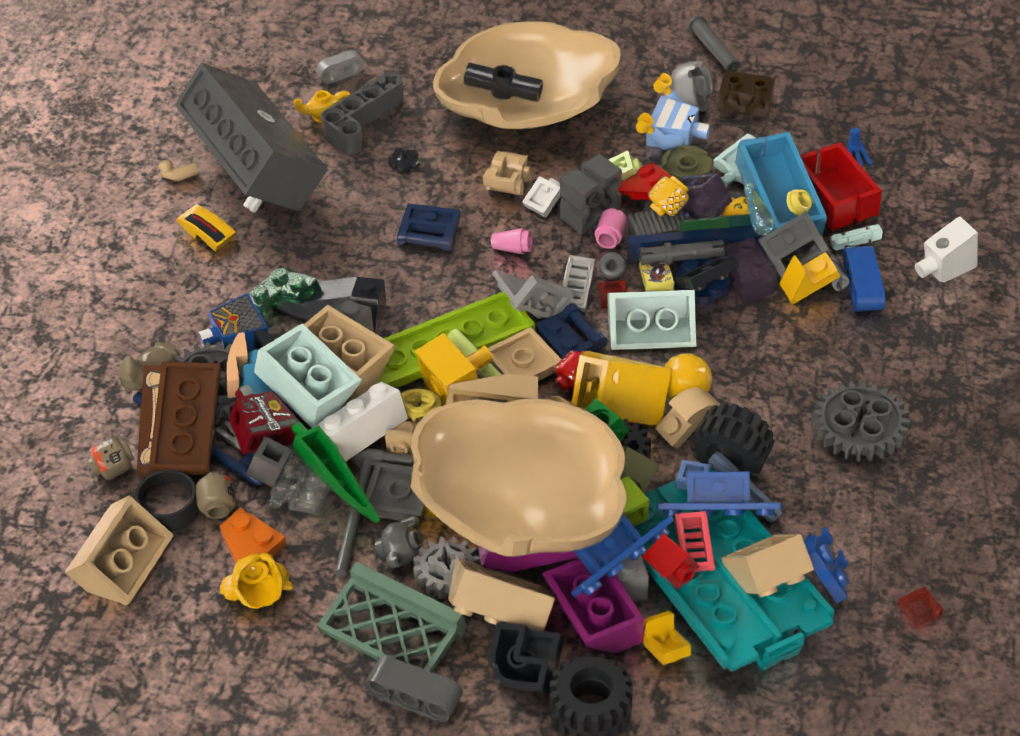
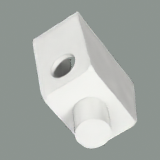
[915,216,978,282]

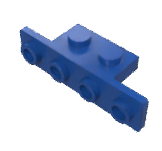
[657,472,782,516]
[571,514,674,598]

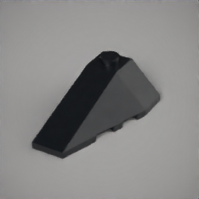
[271,277,386,334]

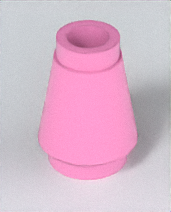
[491,228,533,255]

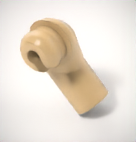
[158,160,199,181]

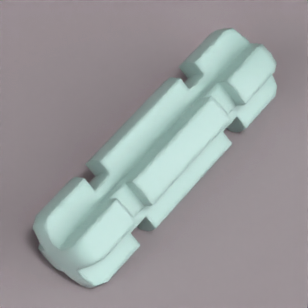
[830,224,883,251]

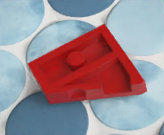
[617,163,671,201]

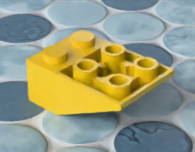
[571,351,672,426]

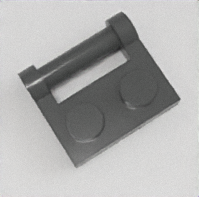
[758,212,832,279]

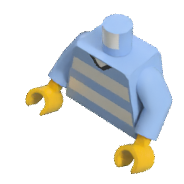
[636,73,711,150]

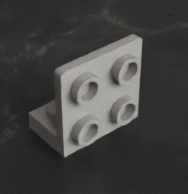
[492,269,574,319]

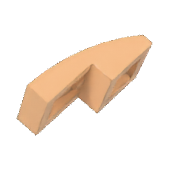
[226,332,248,398]

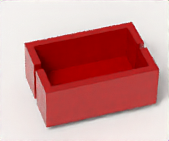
[800,142,882,231]

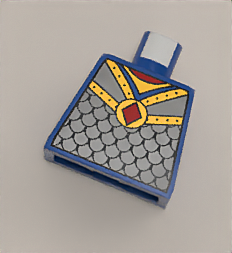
[198,293,268,352]

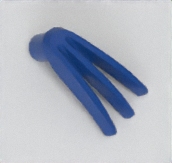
[848,128,873,168]

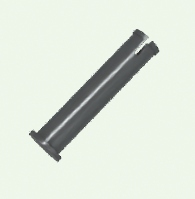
[688,15,741,72]

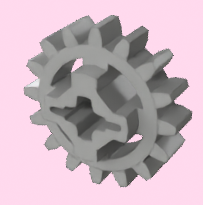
[413,537,481,599]

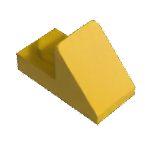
[779,252,840,305]

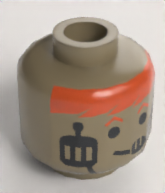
[87,436,134,480]
[196,472,237,519]

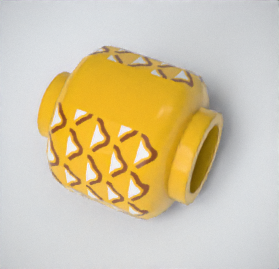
[648,175,689,217]

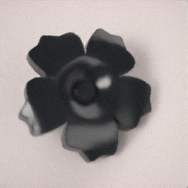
[388,148,420,172]

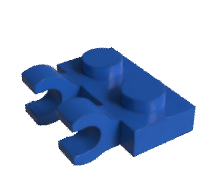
[804,527,849,603]

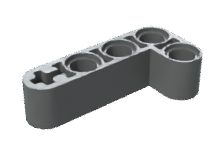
[321,72,404,155]

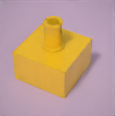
[415,333,494,406]

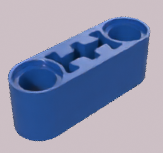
[843,246,885,312]

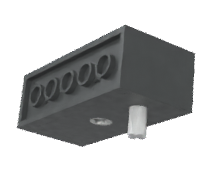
[175,63,328,212]

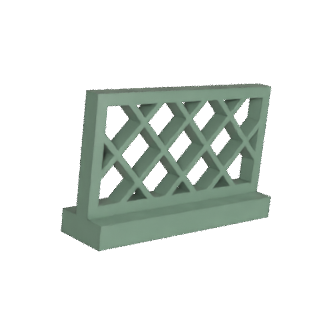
[317,561,467,672]

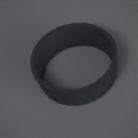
[135,470,200,532]

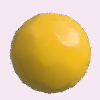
[664,353,713,400]

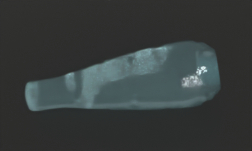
[744,183,775,236]

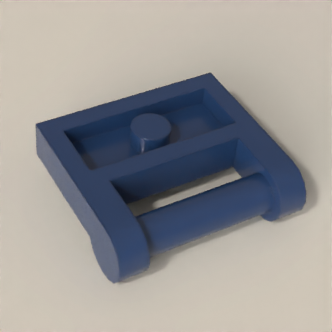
[397,203,461,251]
[535,303,608,359]

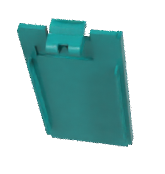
[634,468,834,672]

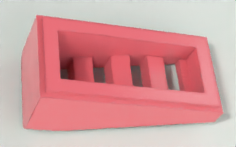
[674,511,715,572]

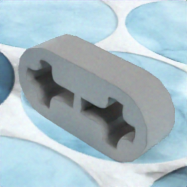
[316,50,364,84]

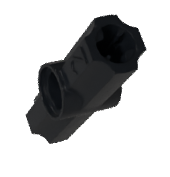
[463,62,544,102]

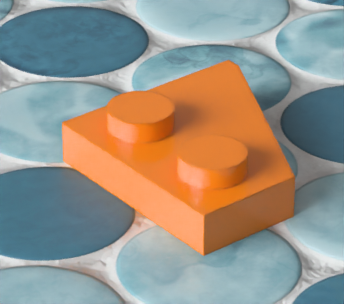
[220,507,286,563]

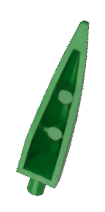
[291,422,380,524]

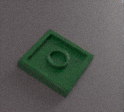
[679,214,754,231]

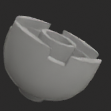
[669,60,712,112]

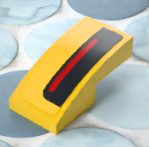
[176,204,236,252]

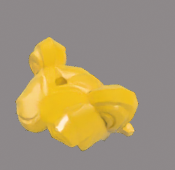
[220,553,293,609]

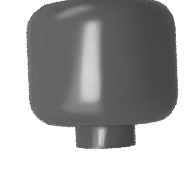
[598,252,628,281]

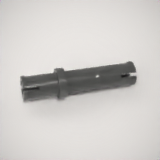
[639,239,725,265]

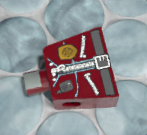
[230,385,299,455]

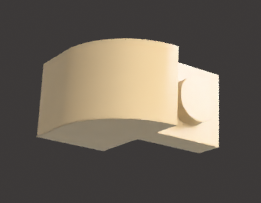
[655,387,720,449]

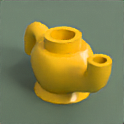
[293,90,350,123]

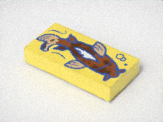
[639,258,674,291]

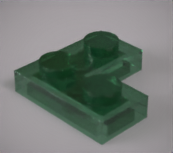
[249,266,320,315]

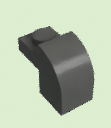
[246,436,294,488]

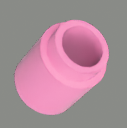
[595,209,628,249]

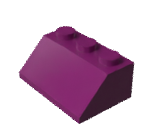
[543,559,644,654]

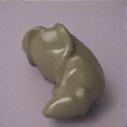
[116,341,180,391]

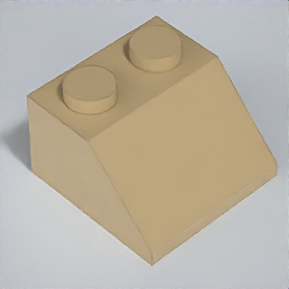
[721,534,814,597]

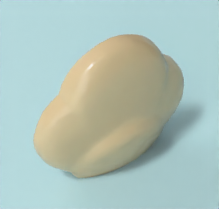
[433,21,621,129]
[411,399,627,557]

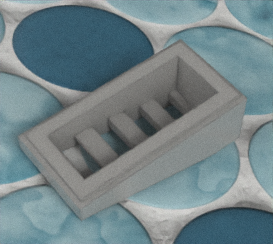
[562,255,596,312]

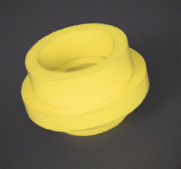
[787,189,812,216]

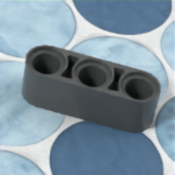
[364,656,463,722]

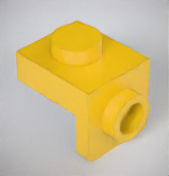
[643,611,691,665]

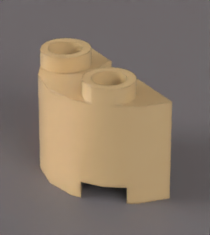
[483,151,531,195]

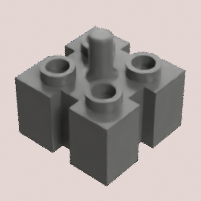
[560,154,622,234]

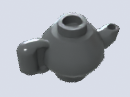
[375,516,423,569]

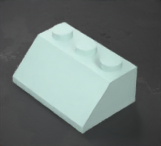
[607,290,696,350]
[254,323,362,428]

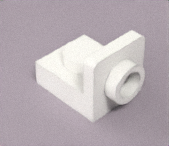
[522,176,563,217]

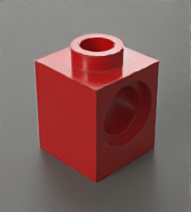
[642,533,700,590]

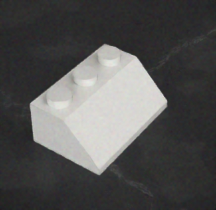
[313,382,408,462]

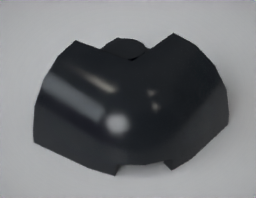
[489,622,565,694]

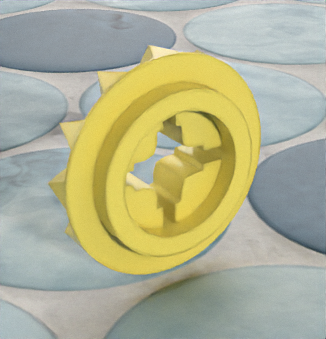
[400,389,441,422]

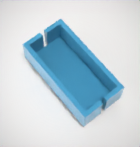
[735,132,827,236]

